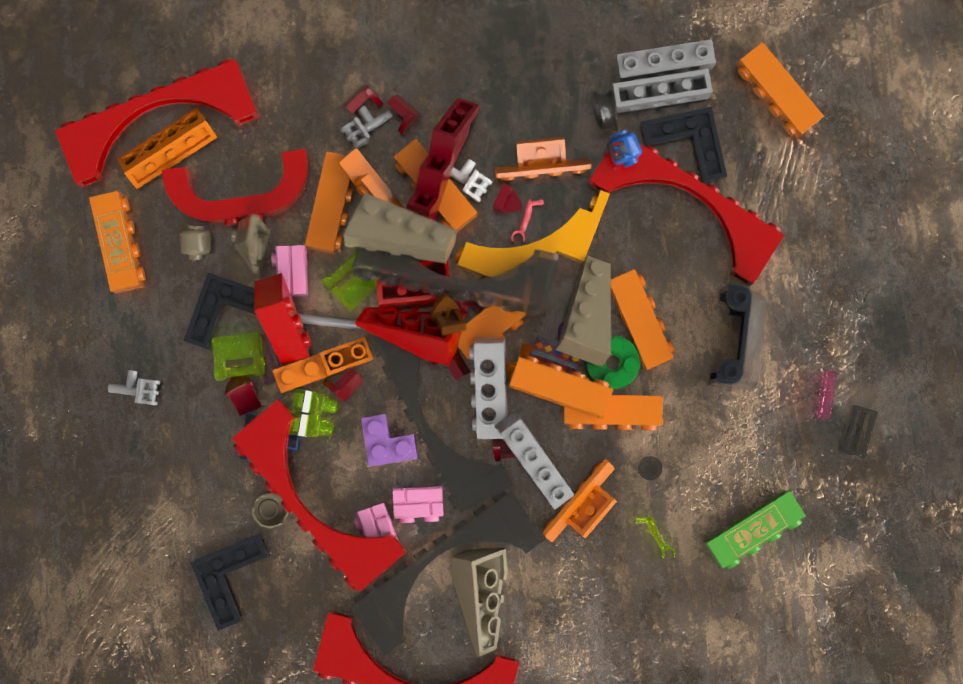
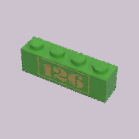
[704,490,806,569]

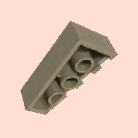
[344,193,456,263]
[556,256,611,367]

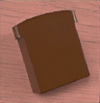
[431,293,466,336]

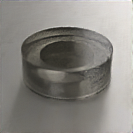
[637,456,662,480]

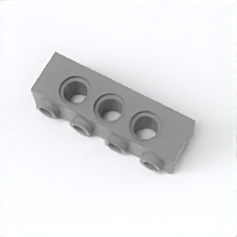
[614,39,716,83]
[610,69,713,114]
[470,337,508,439]
[494,412,574,509]

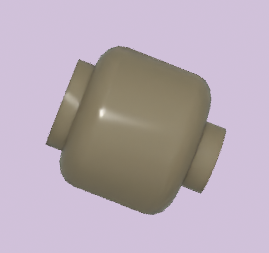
[180,224,211,260]

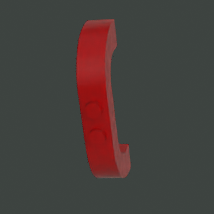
[162,149,310,226]

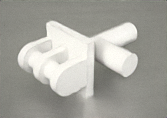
[450,159,493,202]

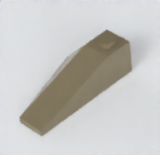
[232,215,270,277]
[451,548,508,657]

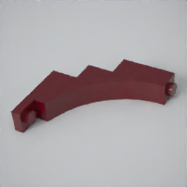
[406,97,480,221]

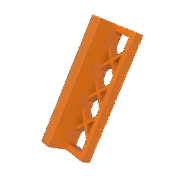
[117,107,217,189]

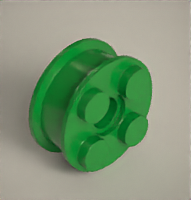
[584,335,640,389]

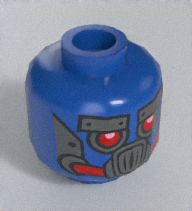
[607,130,642,168]

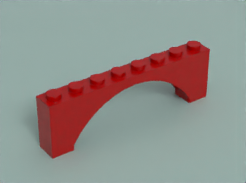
[55,59,259,188]
[588,131,785,286]
[232,400,407,592]
[313,611,520,684]

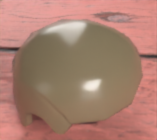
[251,491,289,528]

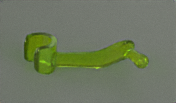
[636,516,677,559]

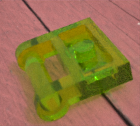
[321,249,384,313]
[212,332,265,381]

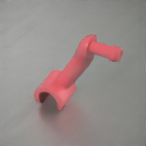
[511,199,544,245]

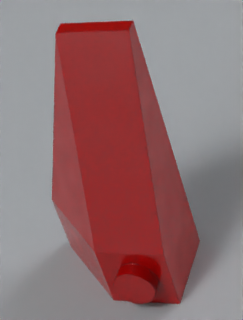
[355,307,465,365]

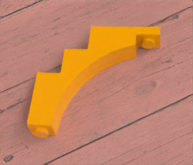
[455,190,610,288]

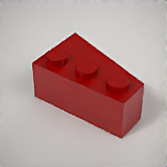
[376,259,452,310]
[254,273,312,365]

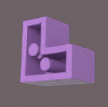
[361,414,419,467]

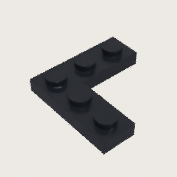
[640,107,727,183]
[184,273,256,349]
[190,533,269,631]

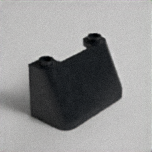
[708,284,768,390]

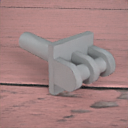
[341,106,393,149]
[108,370,160,405]

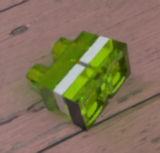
[289,388,338,438]

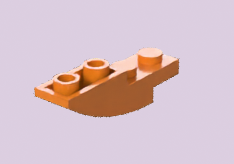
[272,337,373,394]

